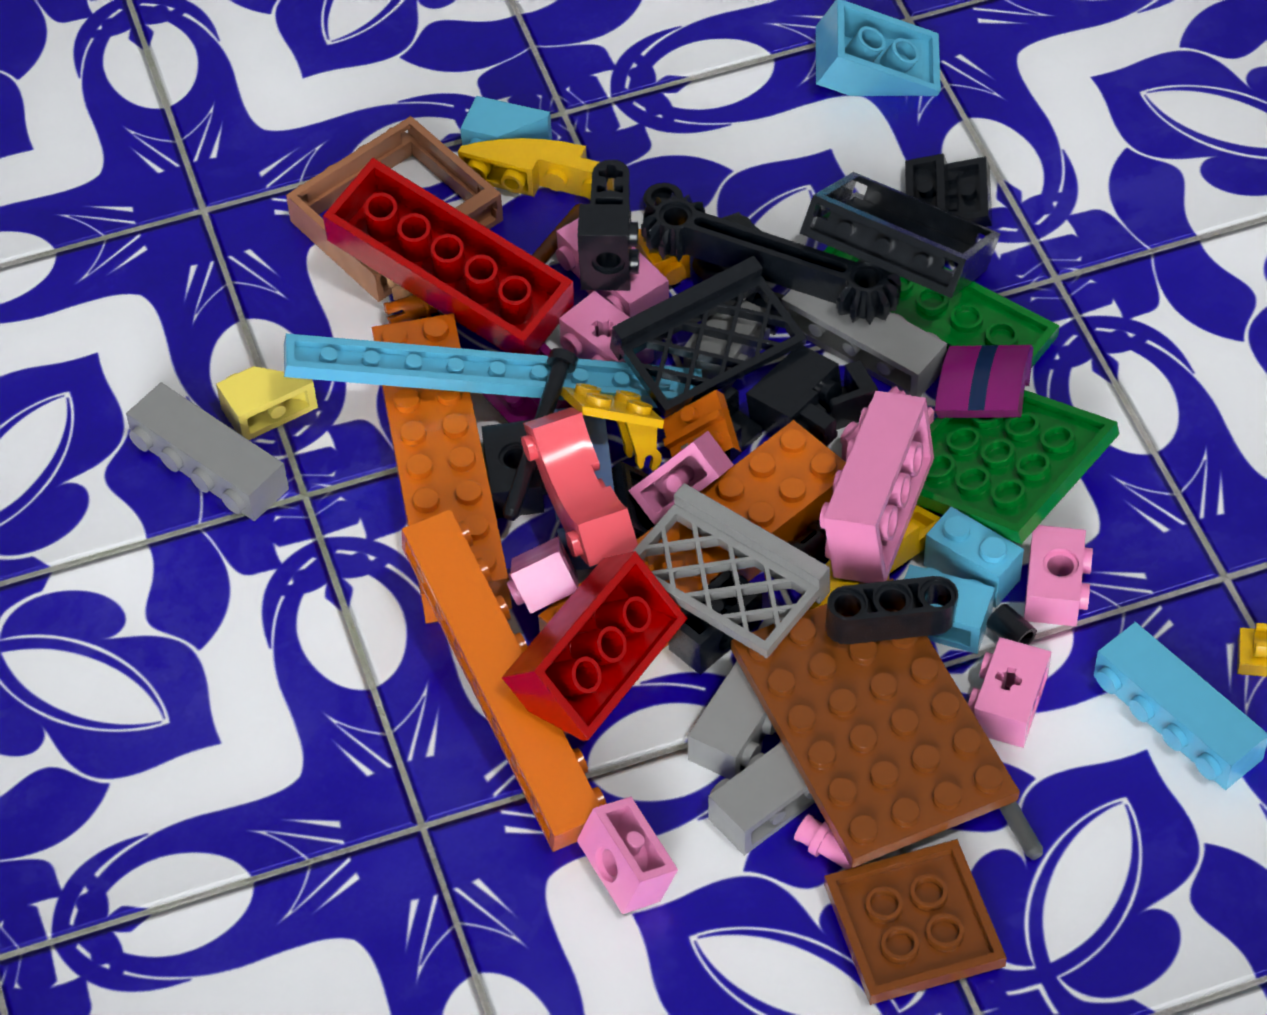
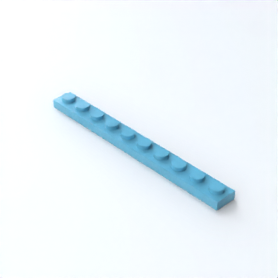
[284,333,702,410]

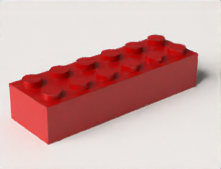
[323,157,574,355]

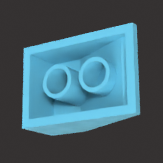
[816,0,941,96]

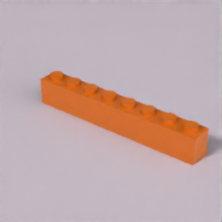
[402,509,607,852]

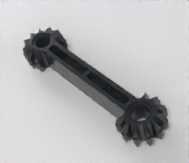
[641,192,902,325]

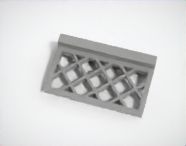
[633,483,830,658]

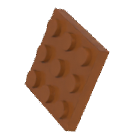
[824,839,1007,1005]

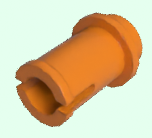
[383,295,438,324]

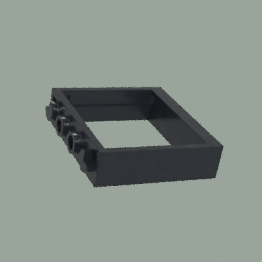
[800,172,1001,298]

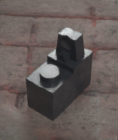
[746,345,842,446]

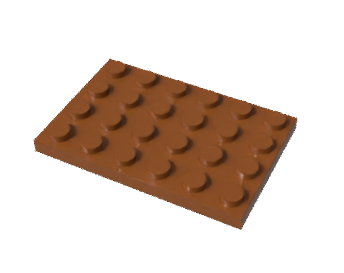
[731,578,1020,868]

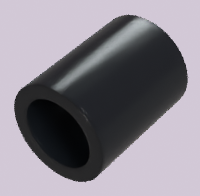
[986,604,1037,645]

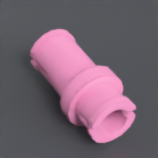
[794,814,863,869]

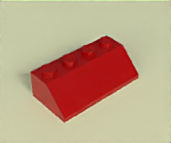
[501,551,688,741]

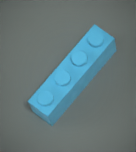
[1094,622,1267,790]

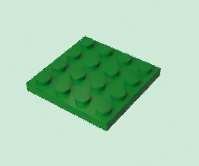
[916,390,1120,544]

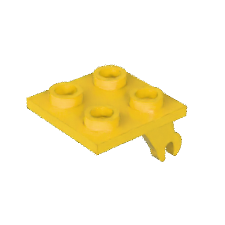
[560,383,664,471]

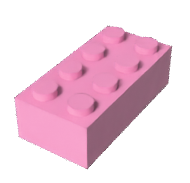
[820,391,934,583]

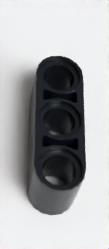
[825,576,958,644]

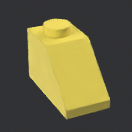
[216,366,318,440]

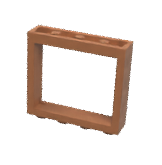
[286,116,503,302]

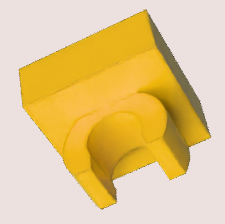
[1237,623,1267,677]

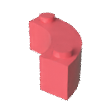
[521,407,638,567]

